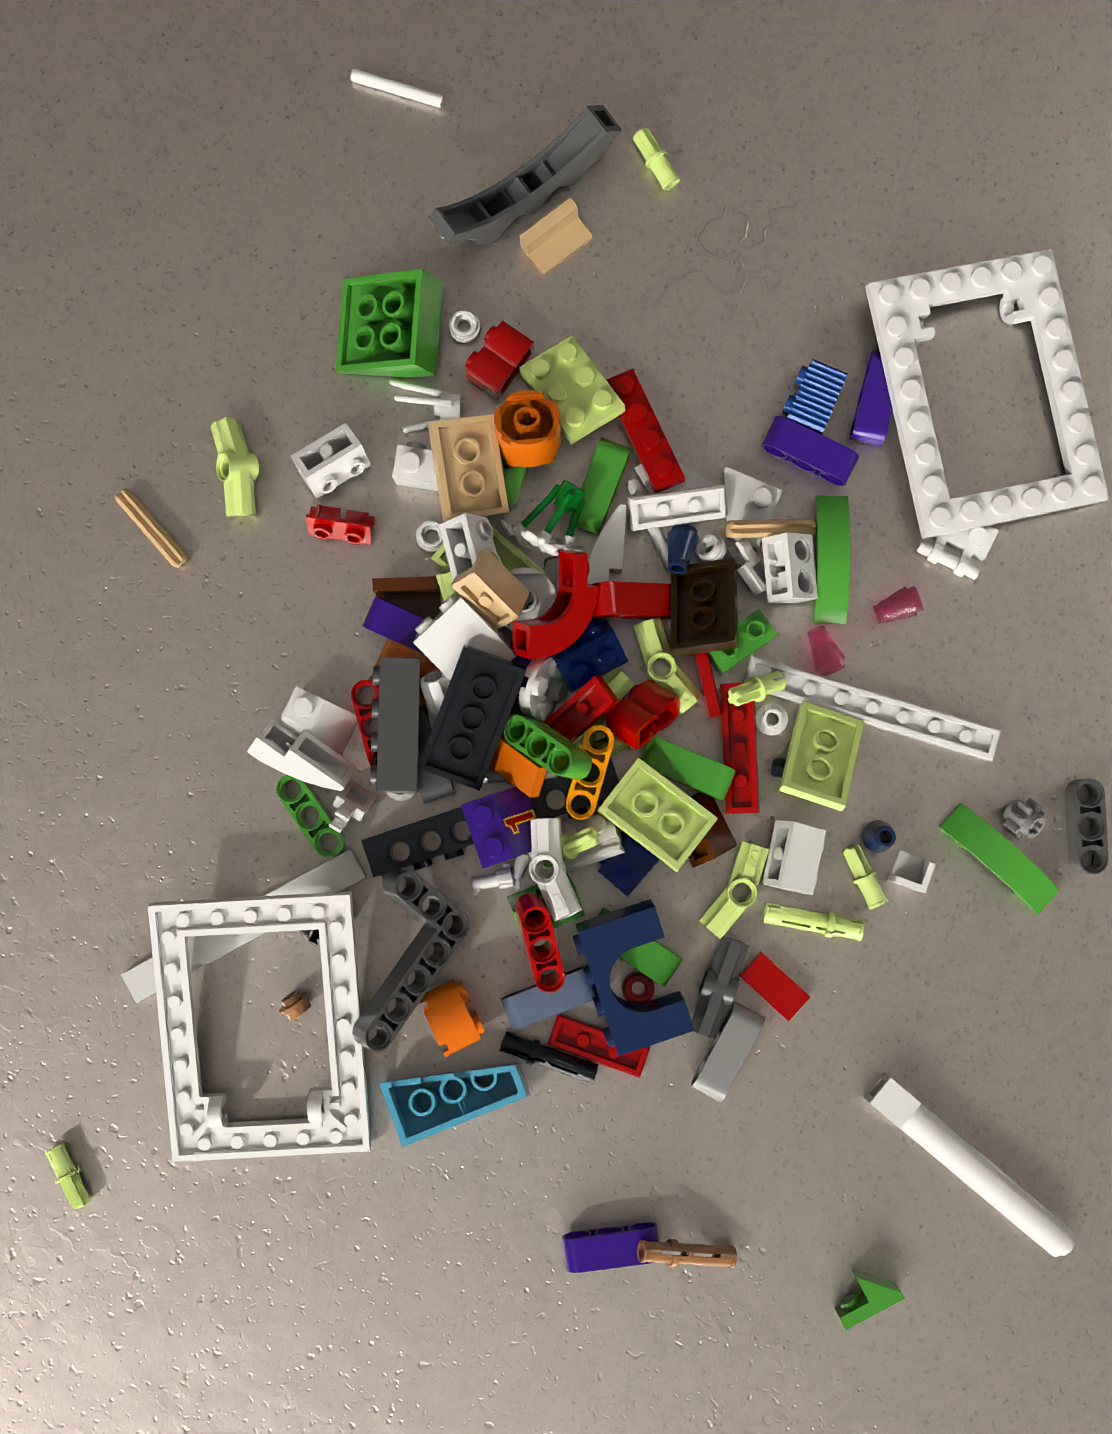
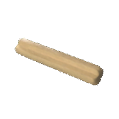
[115,488,188,568]
[726,519,816,538]

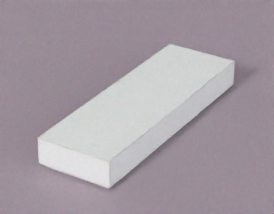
[627,484,727,531]

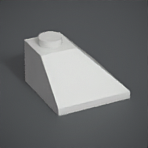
[280,686,357,755]

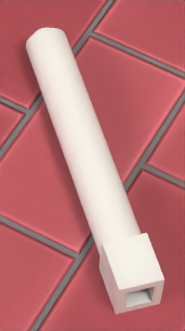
[864,1072,1075,1257]

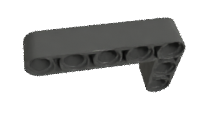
[352,869,470,1051]

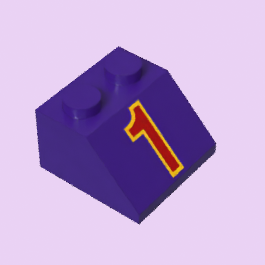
[461,787,538,869]

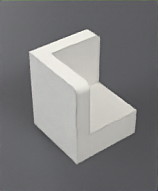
[887,850,936,893]

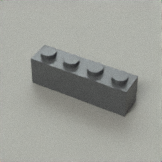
[370,657,420,793]

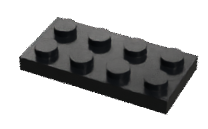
[418,644,527,791]

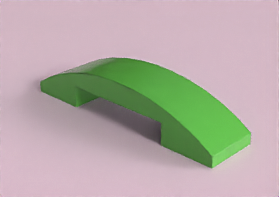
[813,495,851,624]
[939,803,1060,915]

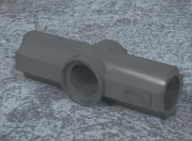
[691,936,749,1039]

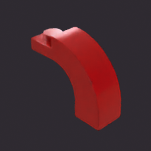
[513,550,599,659]

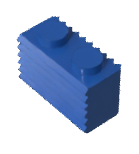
[782,359,848,435]

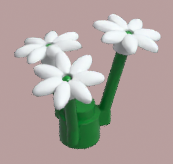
[500,479,587,556]

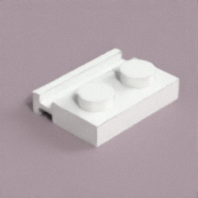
[561,810,625,872]

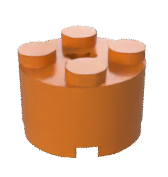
[494,390,562,468]
[419,979,485,1057]

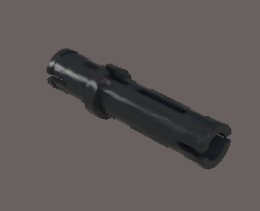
[499,1031,599,1085]

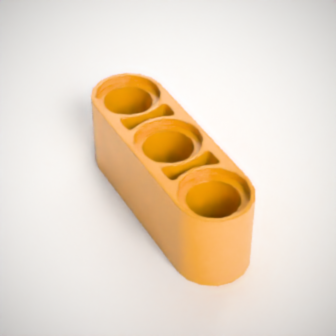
[566,725,614,820]

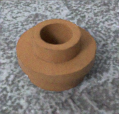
[279,990,311,1020]

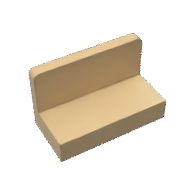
[519,197,592,275]
[451,548,529,630]

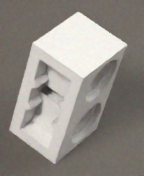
[762,532,818,604]

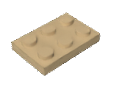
[428,414,509,522]

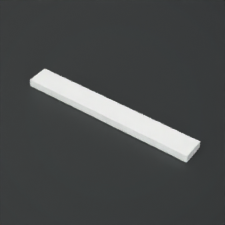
[743,655,1001,762]
[121,848,367,1003]

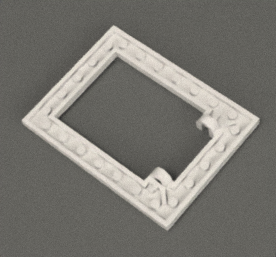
[865,249,1109,539]
[148,891,371,1162]

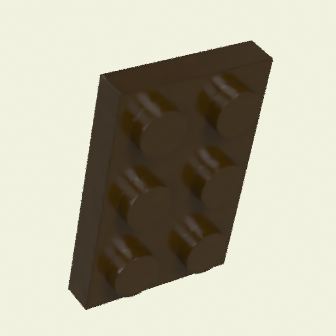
[670,557,738,657]

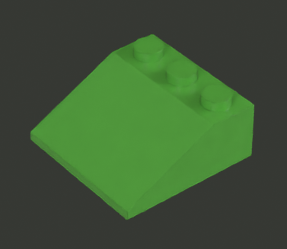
[335,269,443,378]

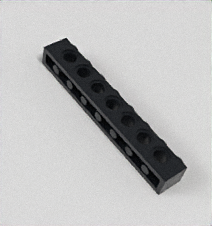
[361,757,619,878]

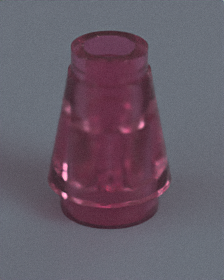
[872,586,924,624]
[807,626,846,676]

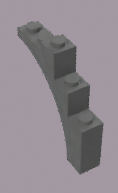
[428,105,622,246]

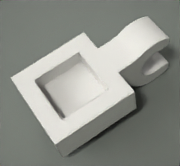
[726,538,766,596]
[329,780,378,833]

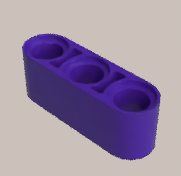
[849,349,893,447]
[761,416,859,486]
[362,596,425,655]
[562,1222,659,1273]

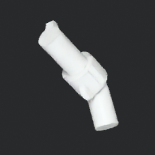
[471,854,530,895]

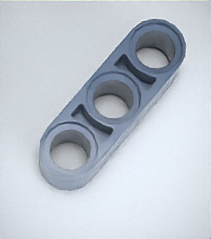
[501,965,598,1030]

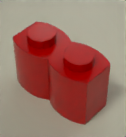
[465,320,535,400]
[606,679,680,750]

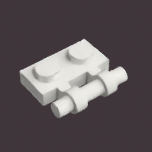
[916,526,999,580]

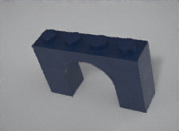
[572,899,695,1056]

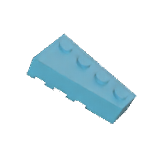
[379,1063,531,1147]

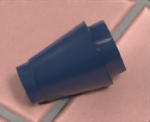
[668,524,699,574]
[862,820,896,853]

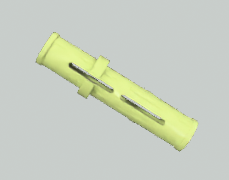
[763,902,865,941]

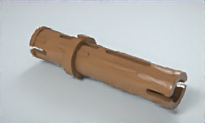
[637,1239,737,1268]

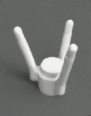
[389,379,461,433]

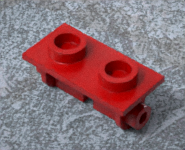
[306,504,375,545]

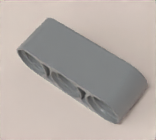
[691,1002,765,1102]

